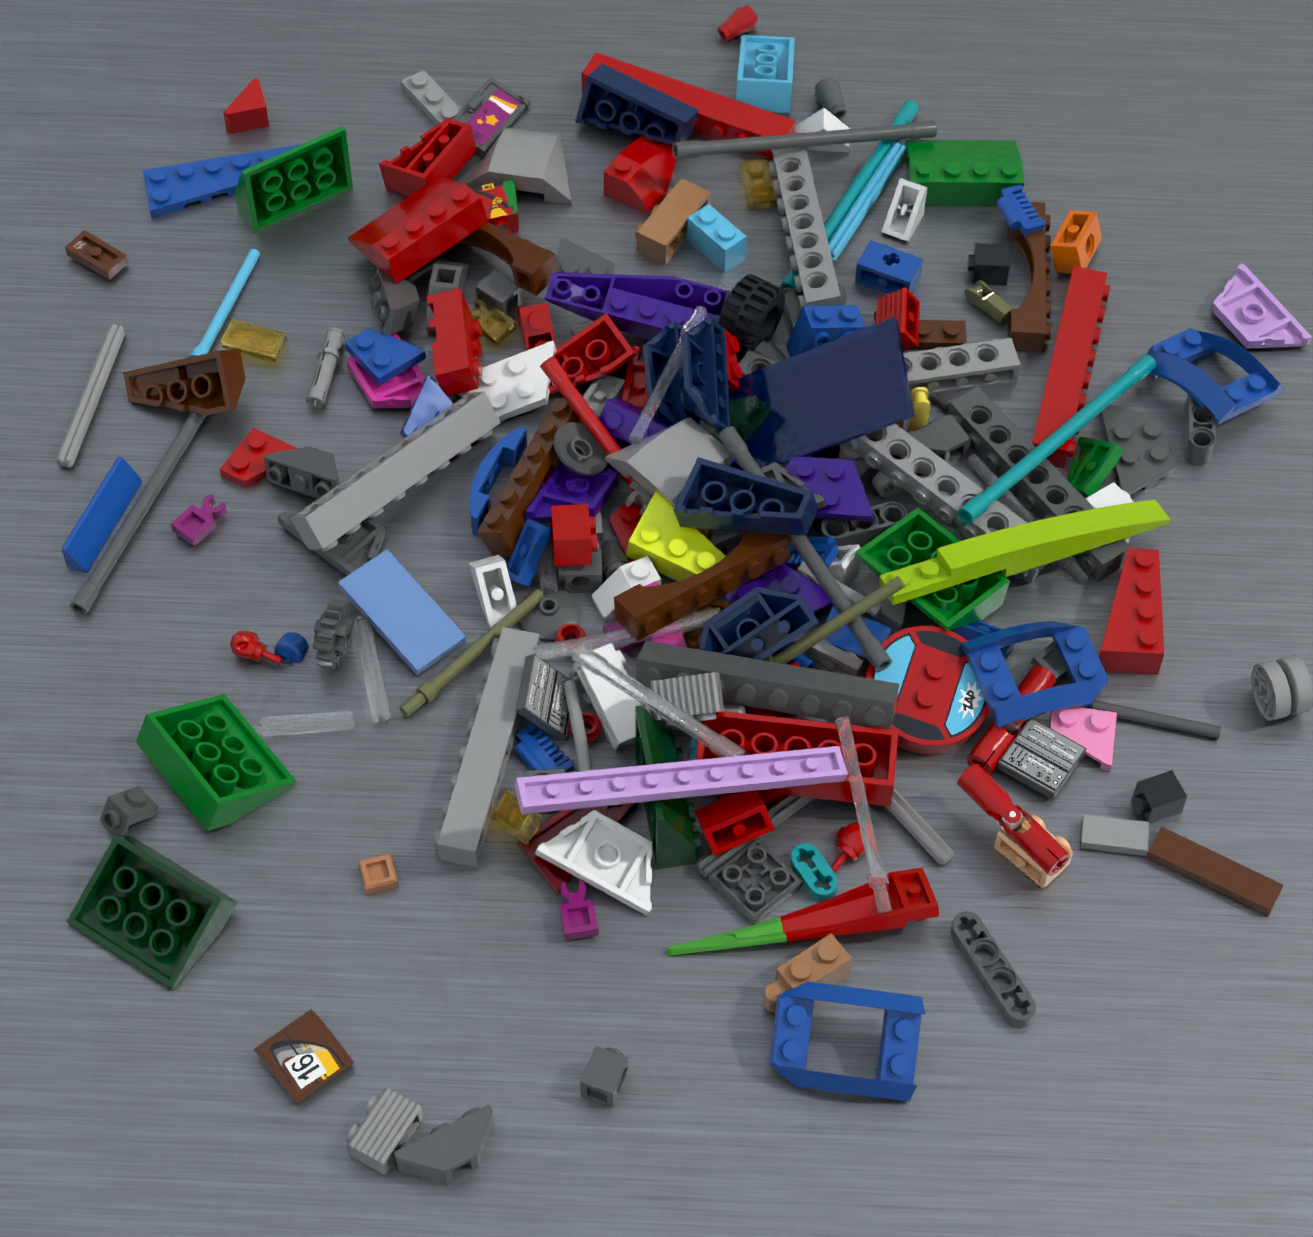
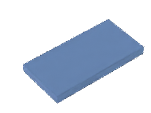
[338,549,466,675]

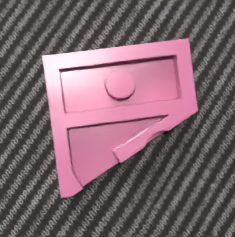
[1049,707,1117,772]

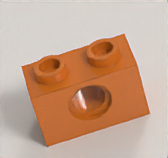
[1050,210,1102,274]

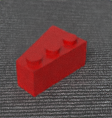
[379,118,477,196]
[427,288,483,396]

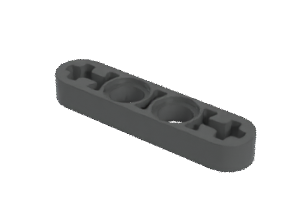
[951,911,1036,1028]

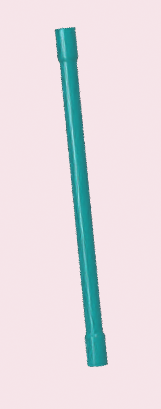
[780,100,919,289]
[958,354,1157,524]

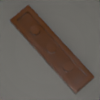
[1146,826,1284,916]

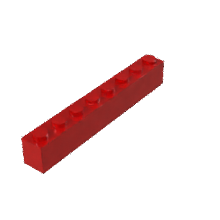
[581,52,795,159]
[1032,266,1111,469]

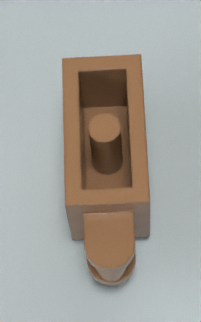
[764,933,852,1012]

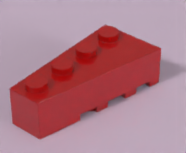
[1099,548,1164,675]

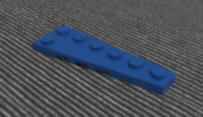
[143,144,301,218]

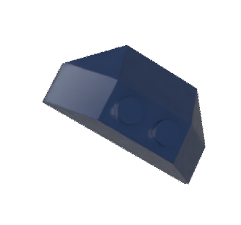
[679,317,731,433]
[643,321,705,429]
[699,587,819,660]

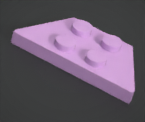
[1211,263,1312,349]

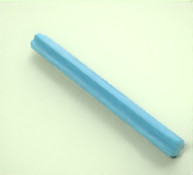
[828,142,906,262]

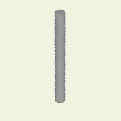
[564,680,593,771]

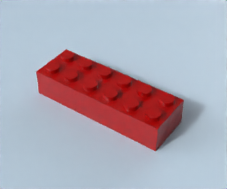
[696,711,898,807]

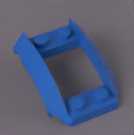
[1147,328,1285,425]
[961,621,1108,729]
[769,981,926,1101]

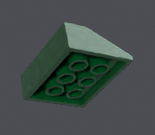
[635,705,701,870]
[67,834,238,989]

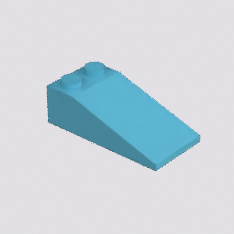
[736,35,795,115]

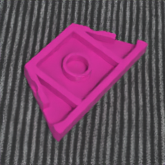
[347,327,426,408]

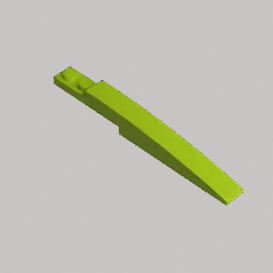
[879,499,1171,605]

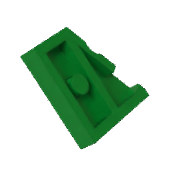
[1067,436,1124,498]

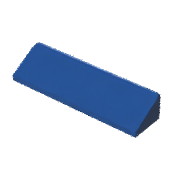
[61,457,142,573]

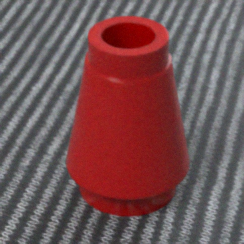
[718,5,758,42]

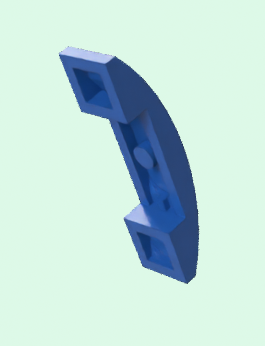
[470,426,527,536]

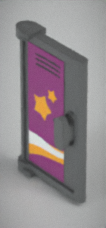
[453,78,531,157]

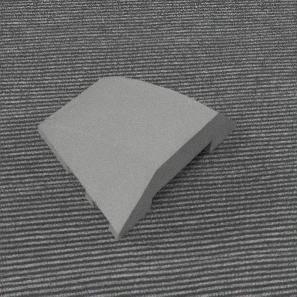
[465,128,572,205]
[605,417,734,529]

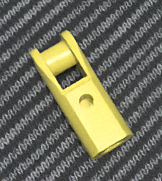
[907,387,930,432]

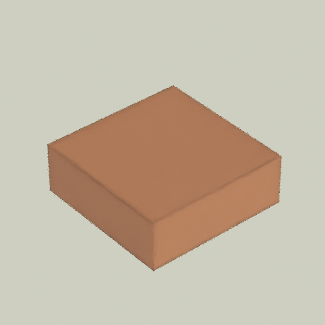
[358,853,399,895]

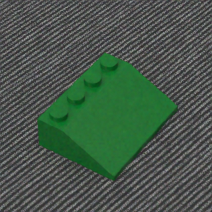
[235,126,353,233]
[905,140,1024,206]
[855,508,1010,631]
[136,694,296,831]

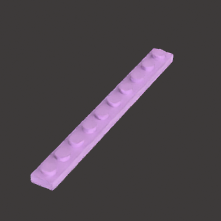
[514,746,848,814]

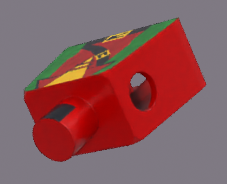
[471,179,519,233]

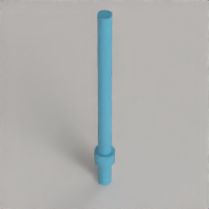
[189,249,260,357]

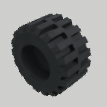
[718,274,785,353]

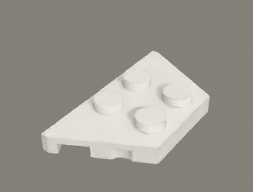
[458,341,557,422]
[535,810,652,916]

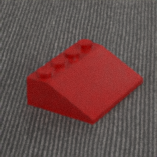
[347,177,488,284]

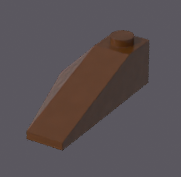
[123,349,246,415]

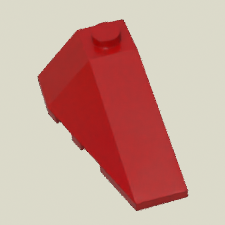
[603,135,677,216]
[548,313,636,395]

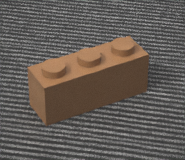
[635,178,710,265]

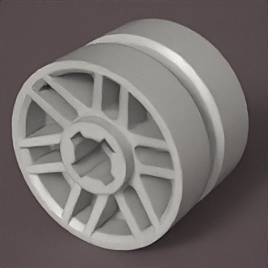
[1251,655,1313,721]

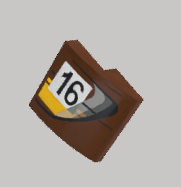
[254,1009,354,1105]

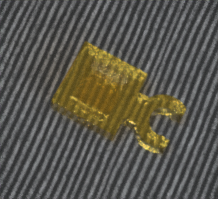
[470,299,516,345]

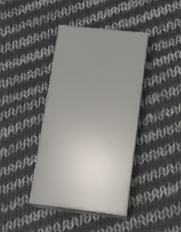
[1080,814,1149,856]

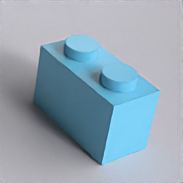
[687,204,747,273]

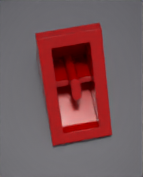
[223,78,269,134]

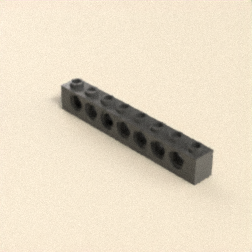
[948,386,1131,582]

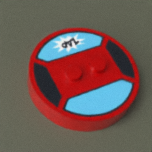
[864,626,989,754]

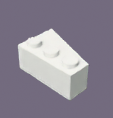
[569,643,652,751]

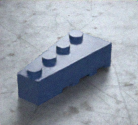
[575,63,699,145]
[673,457,818,536]

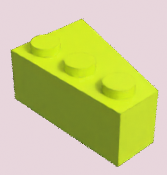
[625,491,726,581]

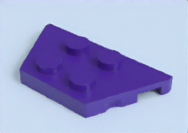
[784,456,874,522]
[526,462,618,521]
[726,541,833,613]

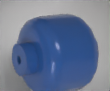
[274,632,309,664]

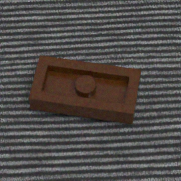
[65,230,129,280]
[908,320,967,350]

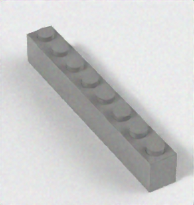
[290,391,501,552]
[433,627,541,868]

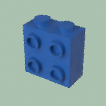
[786,305,866,365]

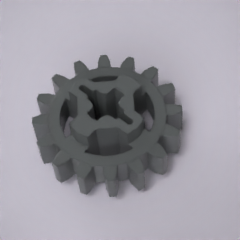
[313,599,354,669]

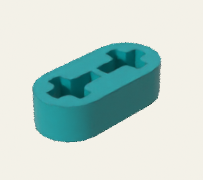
[790,843,838,902]

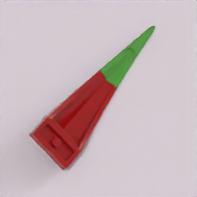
[667,868,939,956]

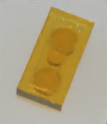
[740,159,776,210]
[221,319,288,362]
[491,789,543,845]

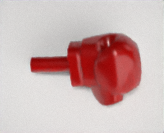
[230,631,283,665]
[830,822,874,873]

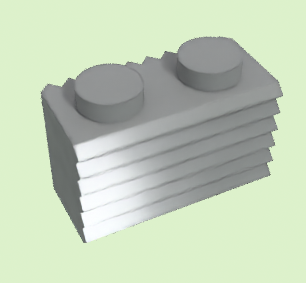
[650,672,724,726]
[346,1087,423,1176]

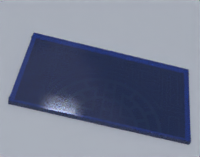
[729,317,915,468]

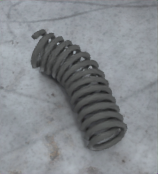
[930,393,949,415]

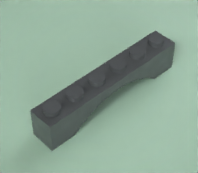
[812,414,971,532]

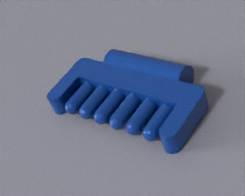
[996,185,1046,234]
[784,537,839,568]
[514,723,575,773]

